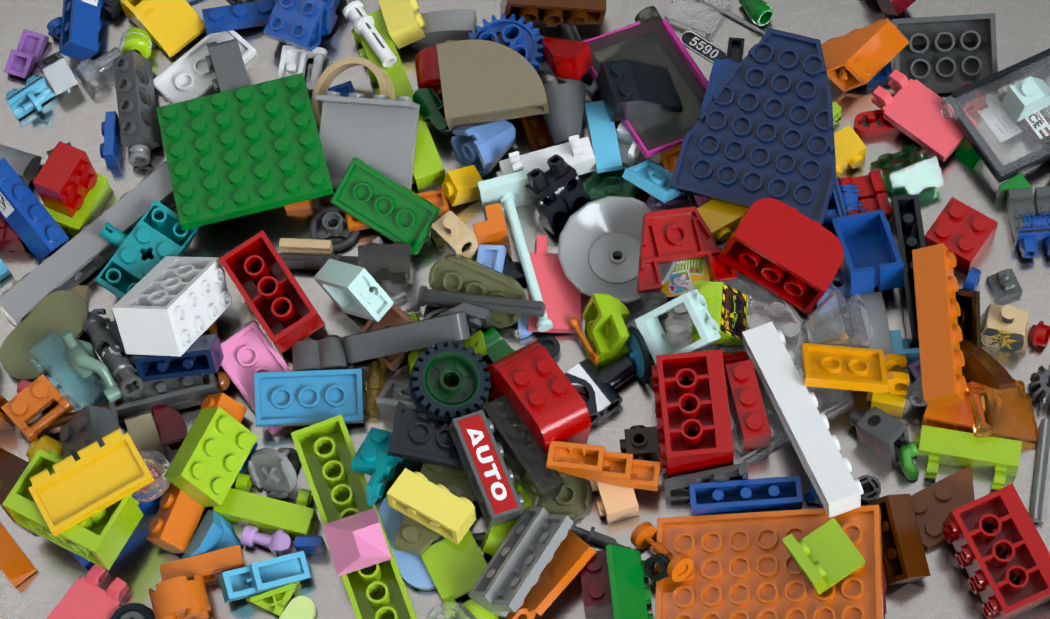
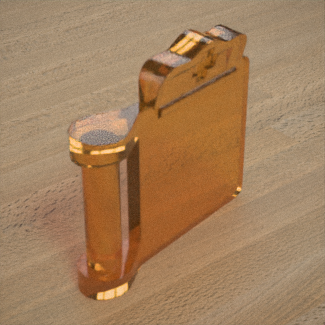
[965,379,1039,444]

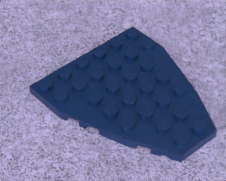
[670,28,837,227]

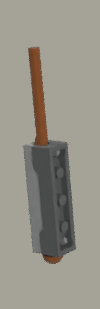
[27,371,230,430]

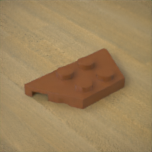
[911,465,975,551]

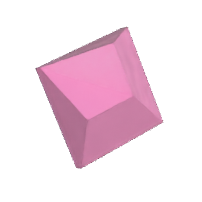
[322,508,392,577]

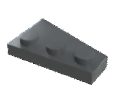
[664,462,748,499]

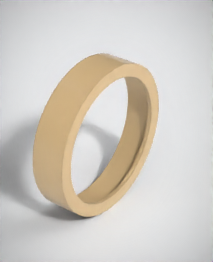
[311,56,395,128]

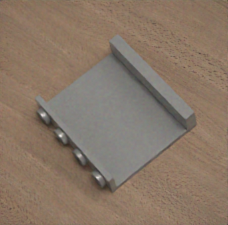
[315,91,420,190]

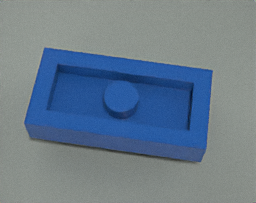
[100,111,121,168]

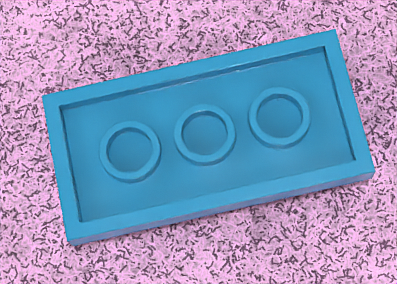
[254,369,364,427]

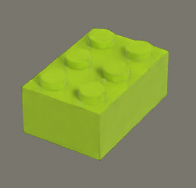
[164,406,258,507]

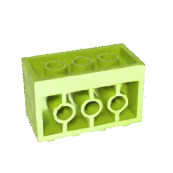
[2,449,144,571]

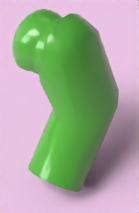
[899,442,919,481]

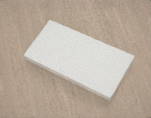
[153,30,257,104]

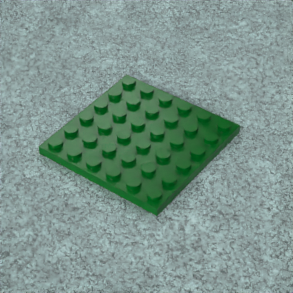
[156,73,334,231]

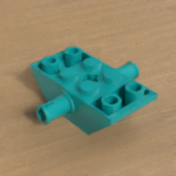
[95,200,198,299]

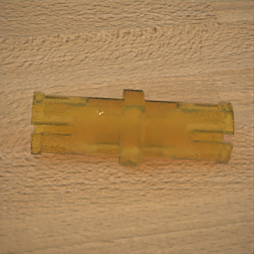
[363,362,386,417]

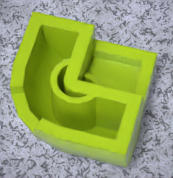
[581,293,630,367]

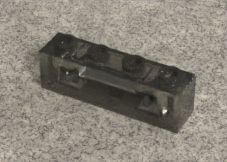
[481,395,565,507]

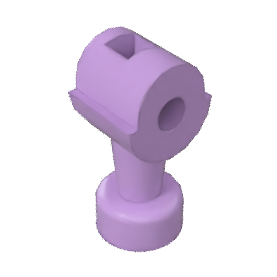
[241,524,294,557]

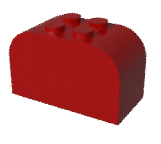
[717,198,844,314]
[219,230,326,354]
[486,342,591,469]

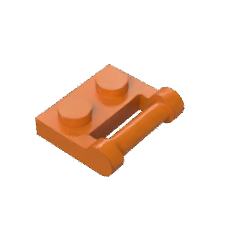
[1,374,74,443]

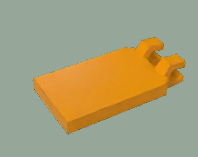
[801,343,910,395]

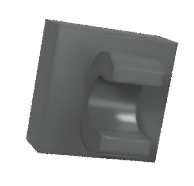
[986,268,1023,303]

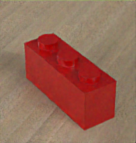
[725,359,771,451]

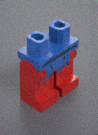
[823,170,892,227]

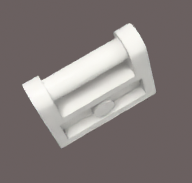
[277,45,328,97]

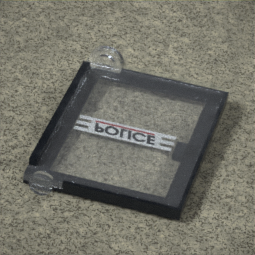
[940,48,1050,183]

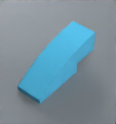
[584,100,623,173]
[218,551,311,603]

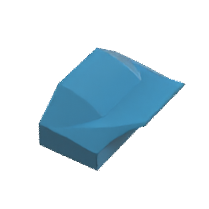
[182,510,242,559]

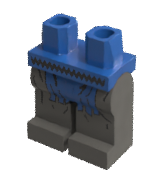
[1005,186,1050,258]

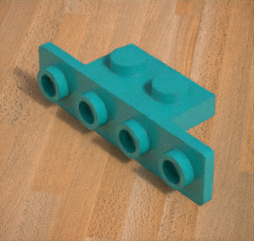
[351,427,403,507]

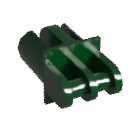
[412,88,451,130]

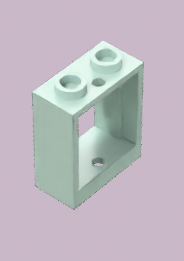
[314,259,394,322]
[635,289,721,365]

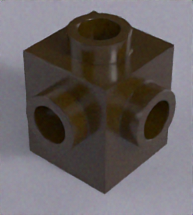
[620,425,660,462]

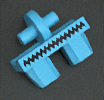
[5,75,55,119]

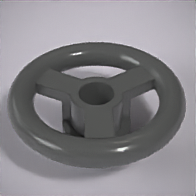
[309,205,360,251]

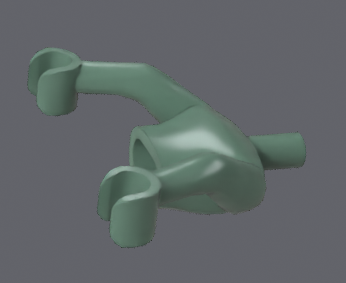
[60,329,122,403]

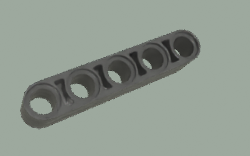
[342,311,471,363]

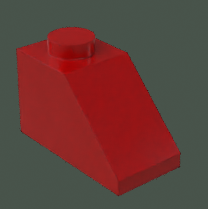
[542,37,593,80]

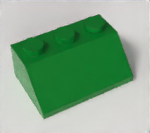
[606,544,654,619]

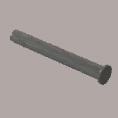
[418,286,546,317]

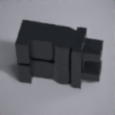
[525,154,591,235]

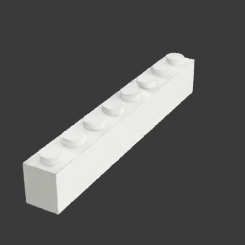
[742,321,864,518]

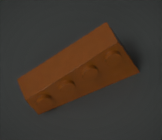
[500,0,606,27]

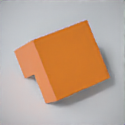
[472,203,510,246]

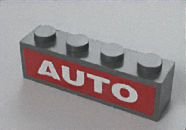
[449,410,524,528]

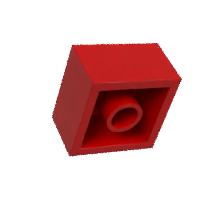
[33,141,98,218]
[925,197,998,276]

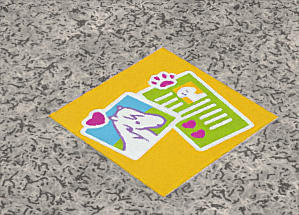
[661,258,710,297]

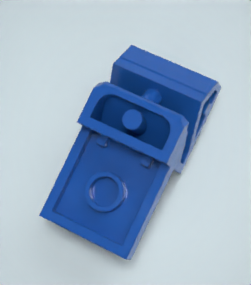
[263,0,340,52]

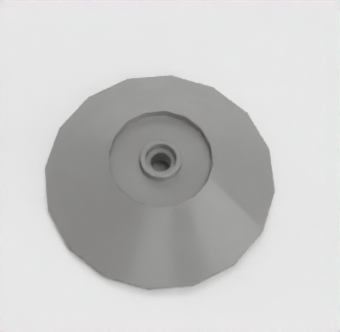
[558,196,677,304]

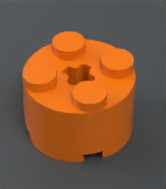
[148,575,211,619]

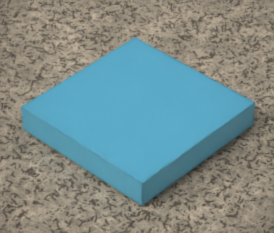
[622,159,686,203]

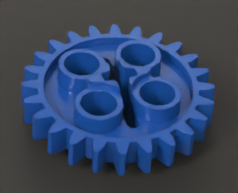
[468,13,544,71]

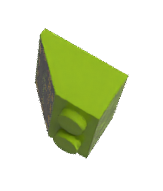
[692,281,748,345]

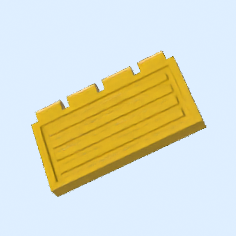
[28,428,155,537]

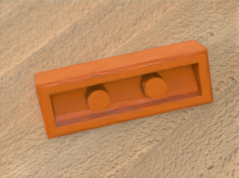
[0,522,37,587]
[159,545,247,583]

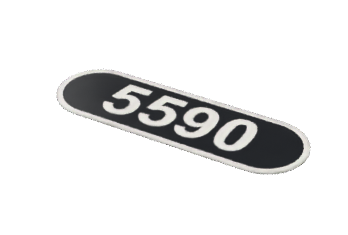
[680,31,727,63]

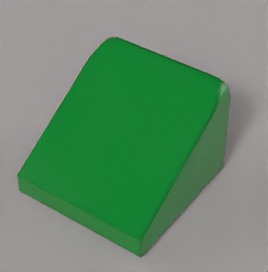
[954,137,988,171]
[996,173,1032,199]

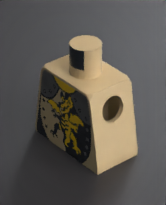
[430,211,479,261]
[980,304,1030,354]

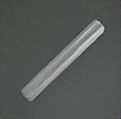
[1029,418,1050,523]

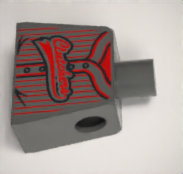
[848,407,909,470]

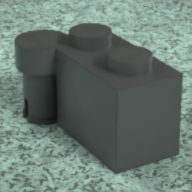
[205,38,250,94]

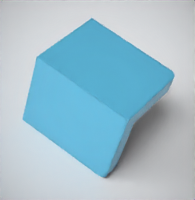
[890,330,920,366]

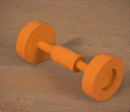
[630,522,694,582]

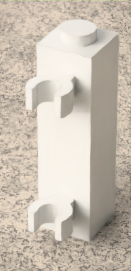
[496,134,596,177]

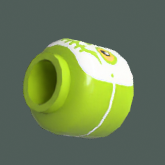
[119,27,152,59]

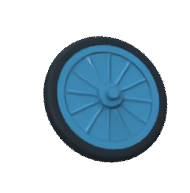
[626,326,651,382]

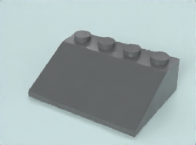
[891,13,998,95]

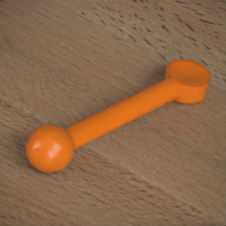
[568,317,600,363]

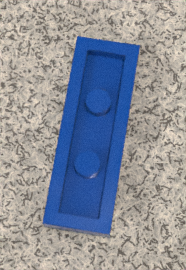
[202,0,276,34]

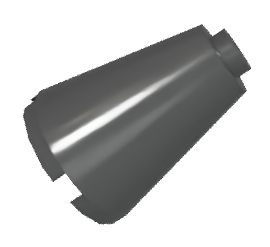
[542,79,586,146]

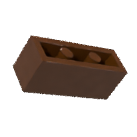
[867,494,931,585]

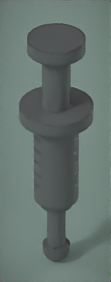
[571,522,632,549]

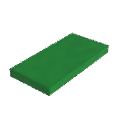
[330,157,442,255]

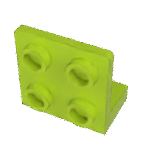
[782,518,866,595]

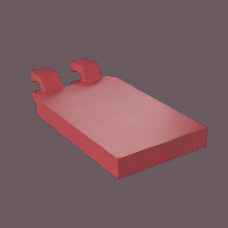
[871,69,977,162]
[527,235,581,334]
[47,564,130,619]

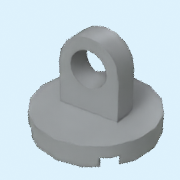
[248,448,300,499]

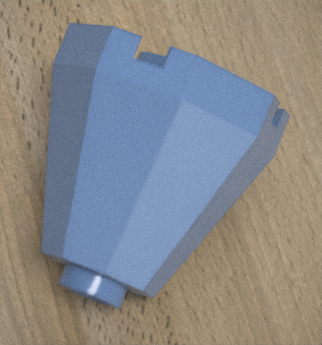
[450,120,516,177]

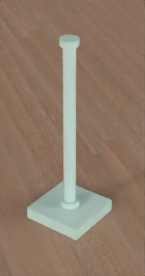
[477,169,553,332]

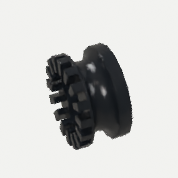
[644,553,671,581]

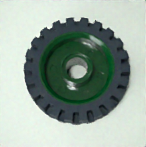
[409,341,491,424]

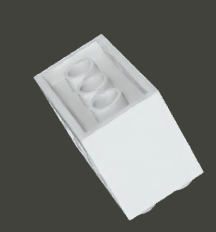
[112,256,232,357]

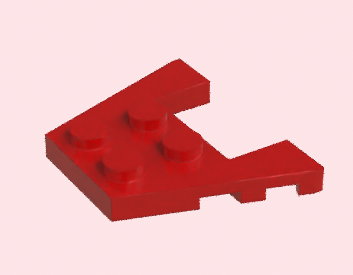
[636,206,737,294]

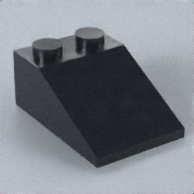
[596,59,683,122]

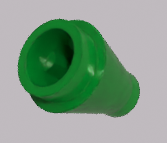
[739,0,774,26]

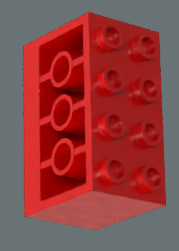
[651,349,734,478]
[942,484,1050,619]

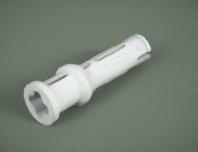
[343,0,397,68]

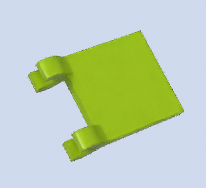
[421,529,487,619]

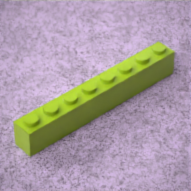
[351,10,446,192]

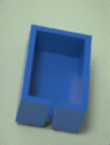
[831,209,904,296]

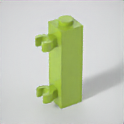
[913,425,1022,490]
[212,473,319,539]

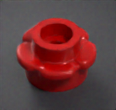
[1029,321,1050,347]

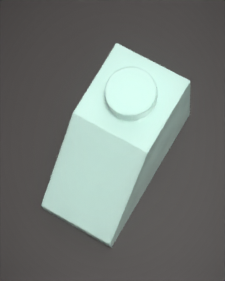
[1001,76,1050,123]

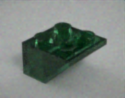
[870,144,944,199]

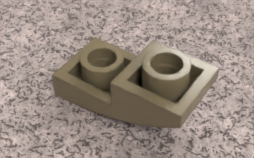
[124,411,168,463]

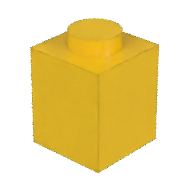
[441,165,483,207]
[866,383,909,418]

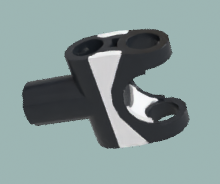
[565,354,637,424]

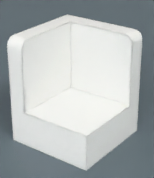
[617,122,644,167]

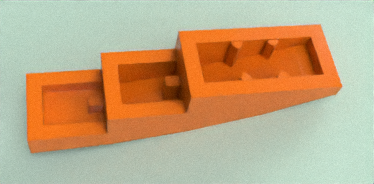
[546,441,661,492]

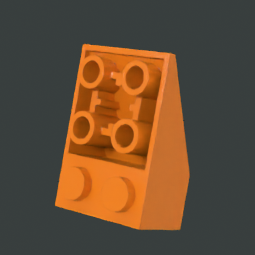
[821,18,909,92]

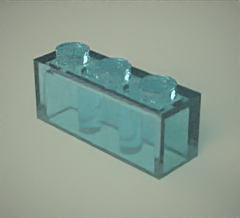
[29,330,106,411]

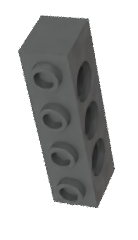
[113,50,160,150]

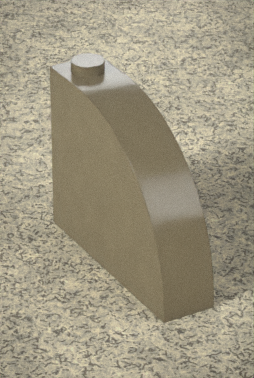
[436,39,550,129]

